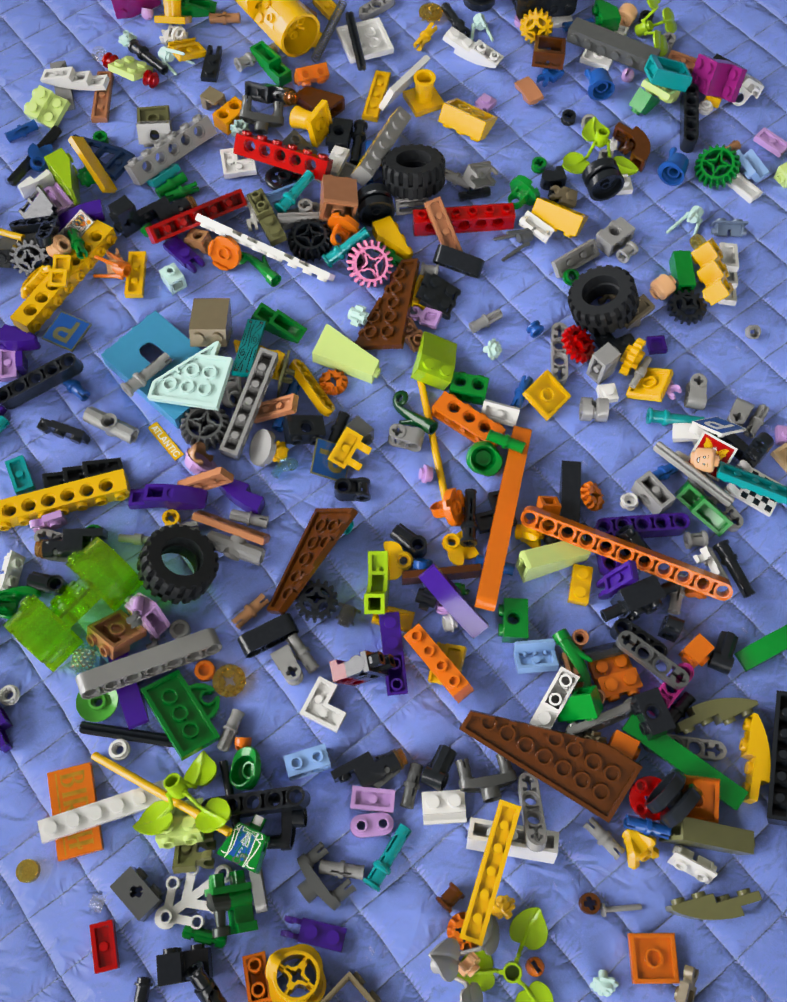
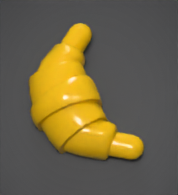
[20,265,52,299]

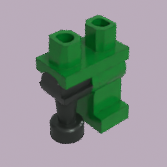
[204,870,258,938]

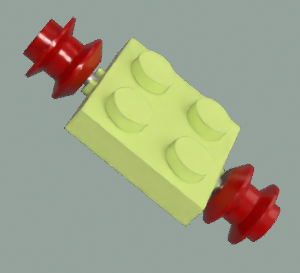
[102,52,159,88]

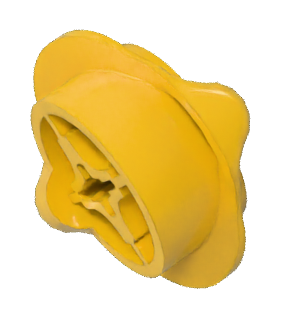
[266,944,326,1002]

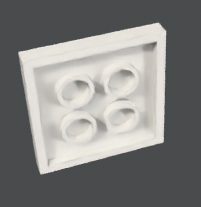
[336,17,394,64]

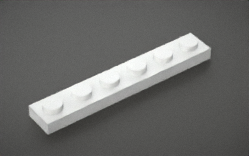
[37,779,168,844]

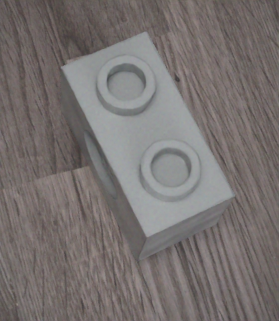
[136,120,172,147]
[595,217,636,257]
[586,342,621,385]
[631,470,676,514]

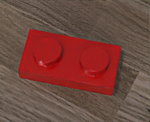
[89,919,120,974]

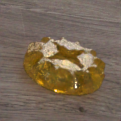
[419,3,443,23]
[212,664,246,698]

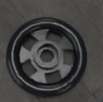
[265,166,302,190]

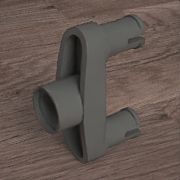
[239,95,284,135]
[455,754,517,803]
[297,841,356,911]

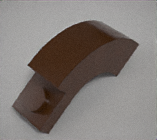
[612,122,650,172]

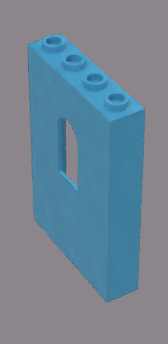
[101,311,231,429]

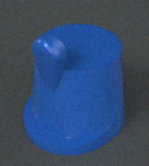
[584,68,615,101]
[657,147,689,186]

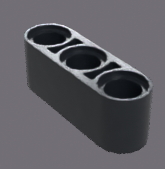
[433,244,485,278]
[237,613,299,658]
[610,618,668,665]

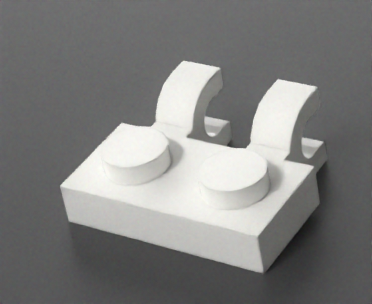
[693,546,731,582]

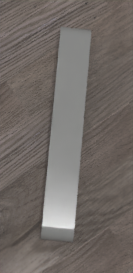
[75,628,222,699]

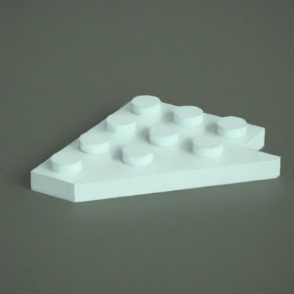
[147,341,234,411]

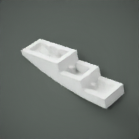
[40,66,110,91]
[718,242,739,306]

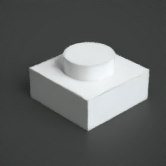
[596,383,619,403]

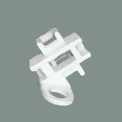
[159,23,188,48]
[732,73,765,106]

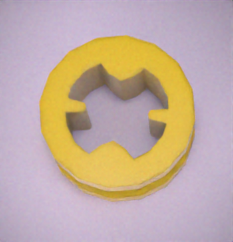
[162,509,181,526]

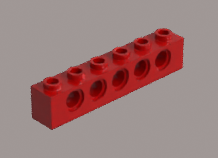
[233,130,333,181]
[145,188,248,244]
[412,203,516,236]

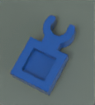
[537,68,564,87]

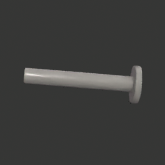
[600,903,642,917]

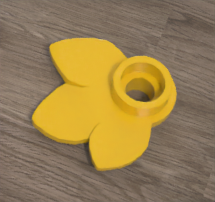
[442,531,479,566]
[383,541,413,580]

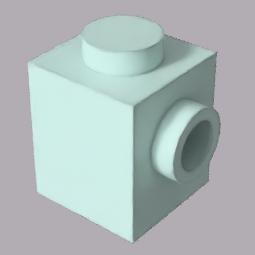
[159,262,187,295]

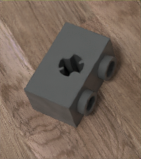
[109,866,164,922]

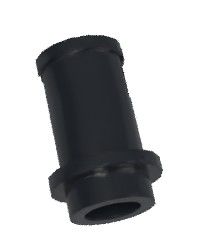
[134,977,153,1002]

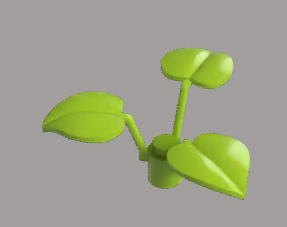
[635,0,677,57]
[562,116,639,176]
[132,750,231,835]
[457,907,554,1002]

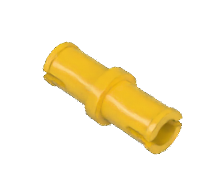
[413,22,437,51]

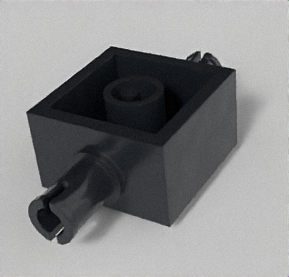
[600,574,677,622]

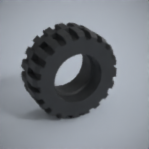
[382,144,445,200]
[567,265,640,335]
[137,524,219,604]

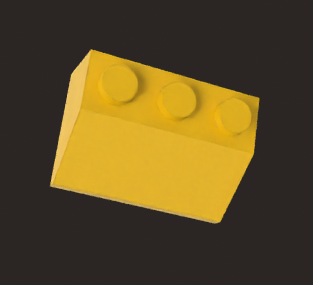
[438,98,498,142]
[531,197,589,238]

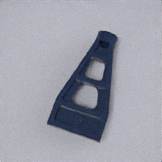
[70,134,135,181]

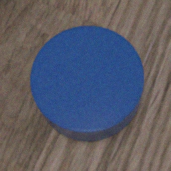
[413,558,433,569]

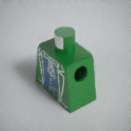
[217,814,270,874]

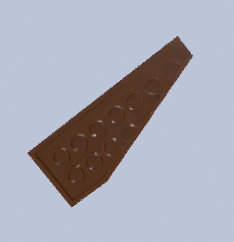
[459,710,643,823]

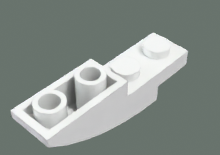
[443,26,504,68]
[529,666,580,729]

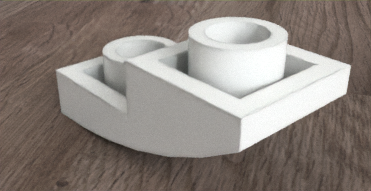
[18,170,55,199]
[672,423,710,445]

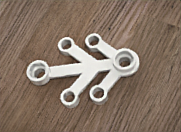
[155,864,233,930]

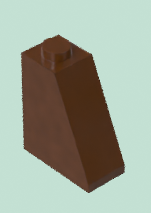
[295,86,345,119]

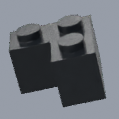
[156,943,213,987]

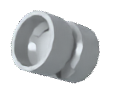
[579,397,609,422]

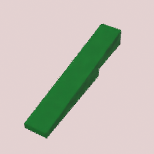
[622,713,749,810]

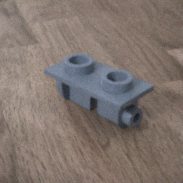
[710,218,749,237]

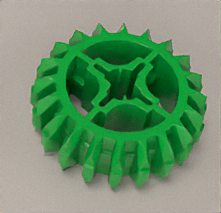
[694,144,741,189]

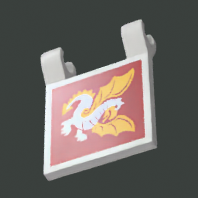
[675,424,738,482]

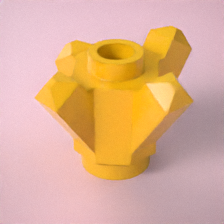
[515,518,545,548]
[622,829,659,869]

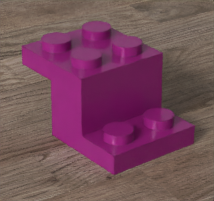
[692,53,747,103]

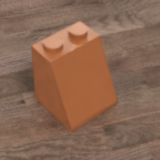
[319,174,358,221]

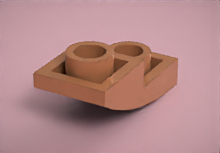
[514,76,544,105]
[404,317,423,353]

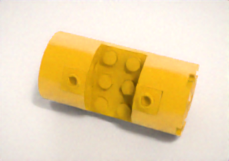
[235,0,322,57]

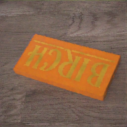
[47,762,104,862]

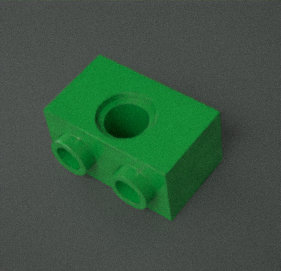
[498,598,529,643]

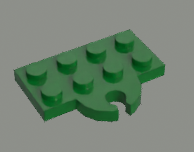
[141,670,220,761]

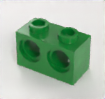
[449,371,489,405]

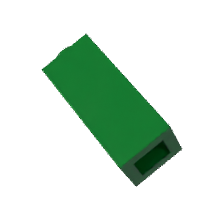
[669,250,697,294]

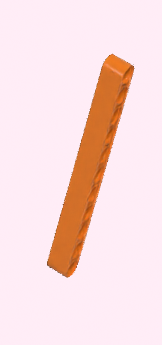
[474,425,532,612]
[520,505,733,601]

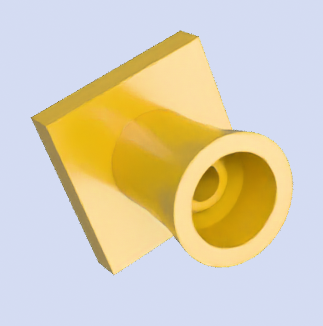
[154,0,192,24]
[403,69,444,117]
[289,99,333,148]

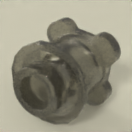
[335,602,361,628]

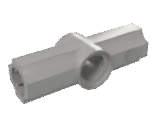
[83,406,139,444]
[207,530,266,566]

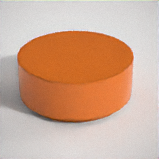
[194,660,216,682]

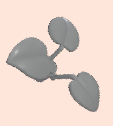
[428,914,500,1002]

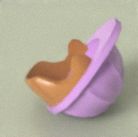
[185,442,218,474]

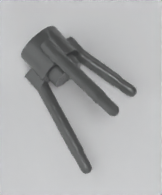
[493,228,534,262]

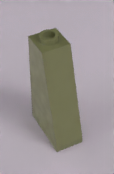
[659,817,755,855]

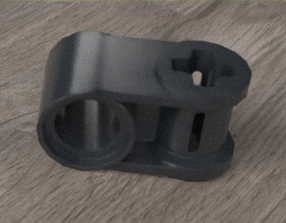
[334,477,371,502]

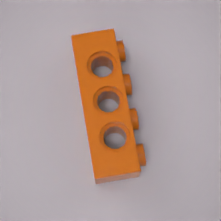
[431,391,506,448]
[403,623,474,704]

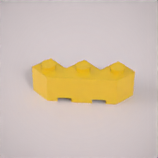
[691,237,734,306]

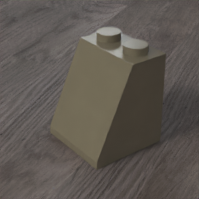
[189,298,233,347]

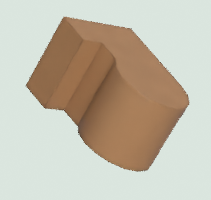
[183,228,212,254]

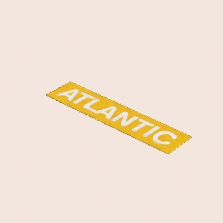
[148,422,184,461]

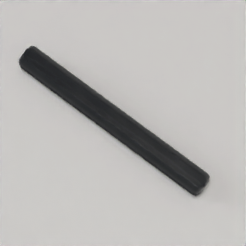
[345,11,366,71]
[7,126,62,186]
[79,721,174,748]

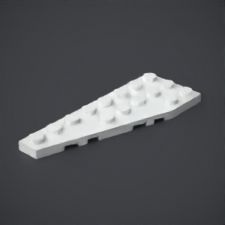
[195,213,336,282]

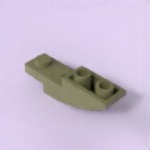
[247,188,288,247]
[674,698,759,735]
[665,888,762,920]

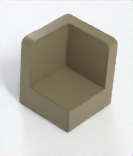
[200,86,226,110]

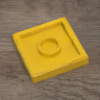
[626,367,674,402]
[522,369,571,421]

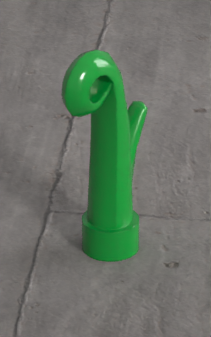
[239,252,281,287]
[552,628,593,693]

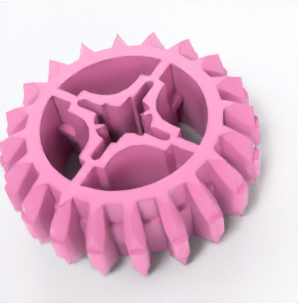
[346,240,393,288]

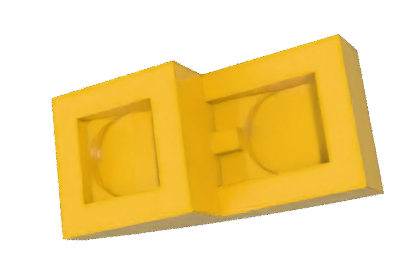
[48,254,73,288]

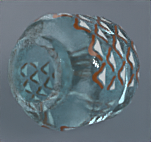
[71,645,100,675]

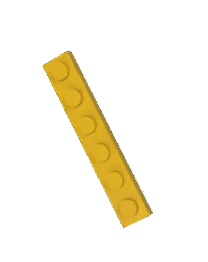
[459,799,521,946]

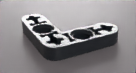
[9,215,61,247]
[714,432,774,468]

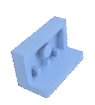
[736,149,769,183]
[513,639,559,674]

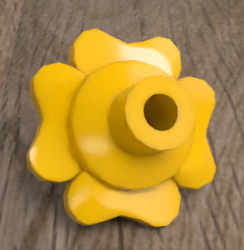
[272,440,289,463]
[491,895,515,920]

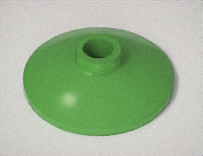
[76,690,119,722]

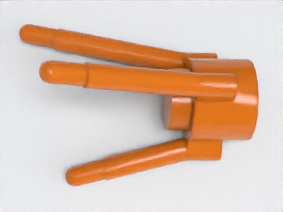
[93,251,131,280]

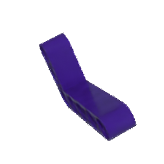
[594,513,690,576]

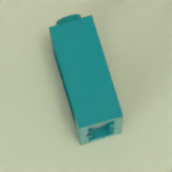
[644,54,693,92]

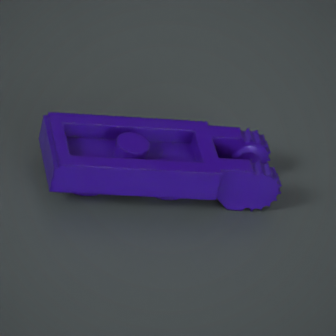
[163,235,205,273]
[596,560,639,600]
[280,915,347,953]

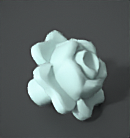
[118,30,137,48]
[483,338,502,360]
[590,970,619,997]

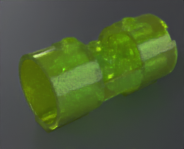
[3,537,143,672]

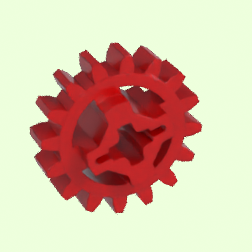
[561,325,596,363]

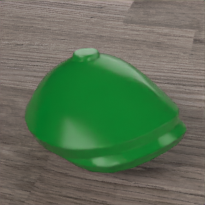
[466,441,503,477]
[229,746,261,791]

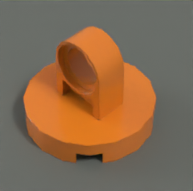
[327,212,361,246]
[208,235,242,271]
[430,488,465,526]

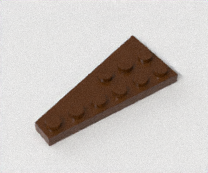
[353,258,420,350]
[266,508,358,615]

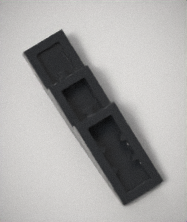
[42,457,123,489]
[559,460,581,534]

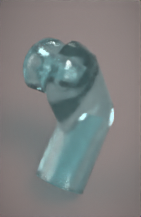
[271,458,298,478]

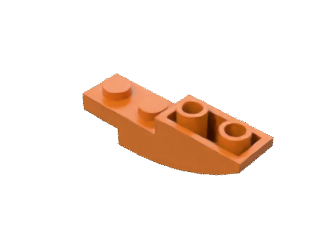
[242,951,272,1002]

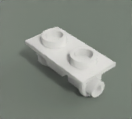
[518,210,555,244]
[0,550,26,591]
[667,844,718,884]

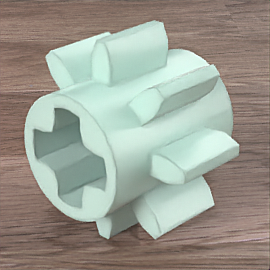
[230,119,250,138]
[347,304,369,327]

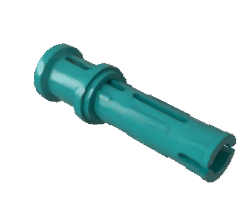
[274,170,315,213]
[322,226,371,268]
[646,407,705,426]
[362,823,412,892]

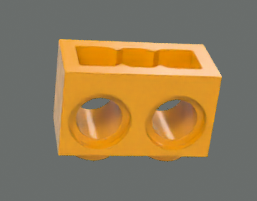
[212,96,242,135]

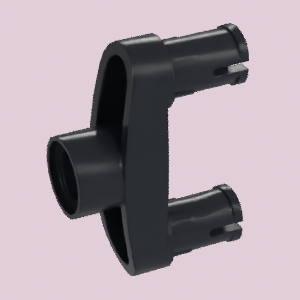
[267,795,307,851]

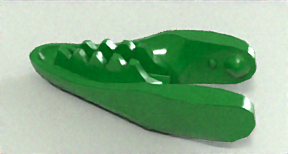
[0,586,41,622]

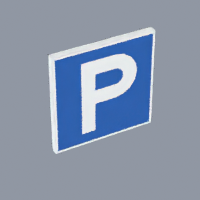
[692,416,747,438]

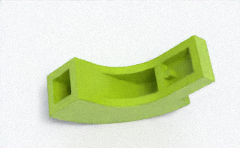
[364,551,390,614]

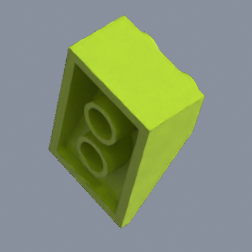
[44,148,81,206]
[410,331,457,391]

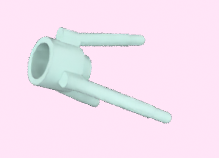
[470,13,494,42]
[158,46,195,76]
[666,205,704,240]

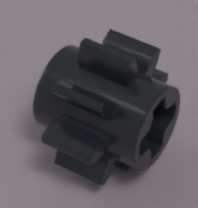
[415,587,437,611]

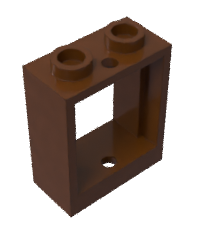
[532,35,566,70]

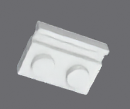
[421,789,467,826]

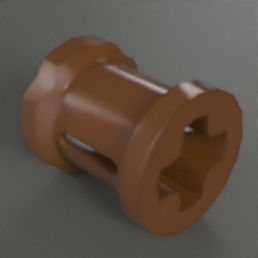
[436,882,465,914]

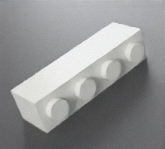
[466,817,559,864]

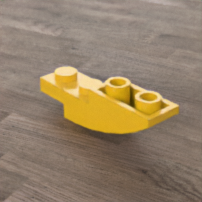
[739,713,771,804]

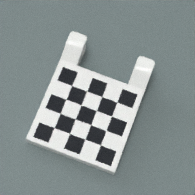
[724,460,782,517]

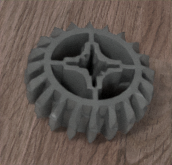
[180,408,230,451]

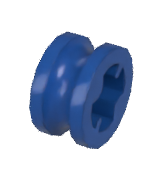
[526,320,544,338]

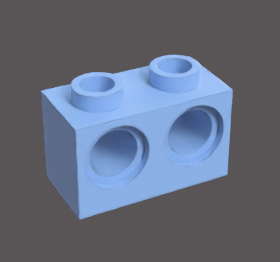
[283,743,332,781]

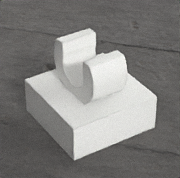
[616,174,633,195]

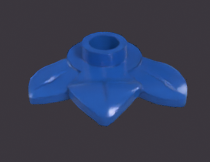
[28,143,54,172]

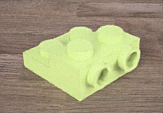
[641,78,681,103]
[24,85,71,129]
[155,798,204,849]

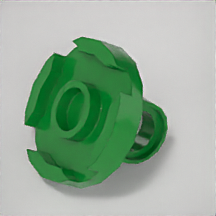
[508,175,540,209]

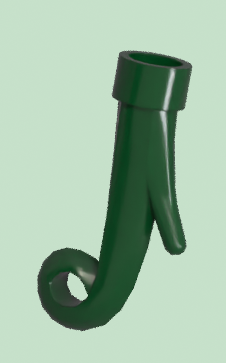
[393,390,438,435]

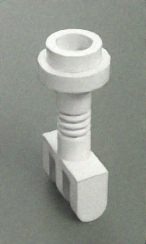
[245,196,262,231]

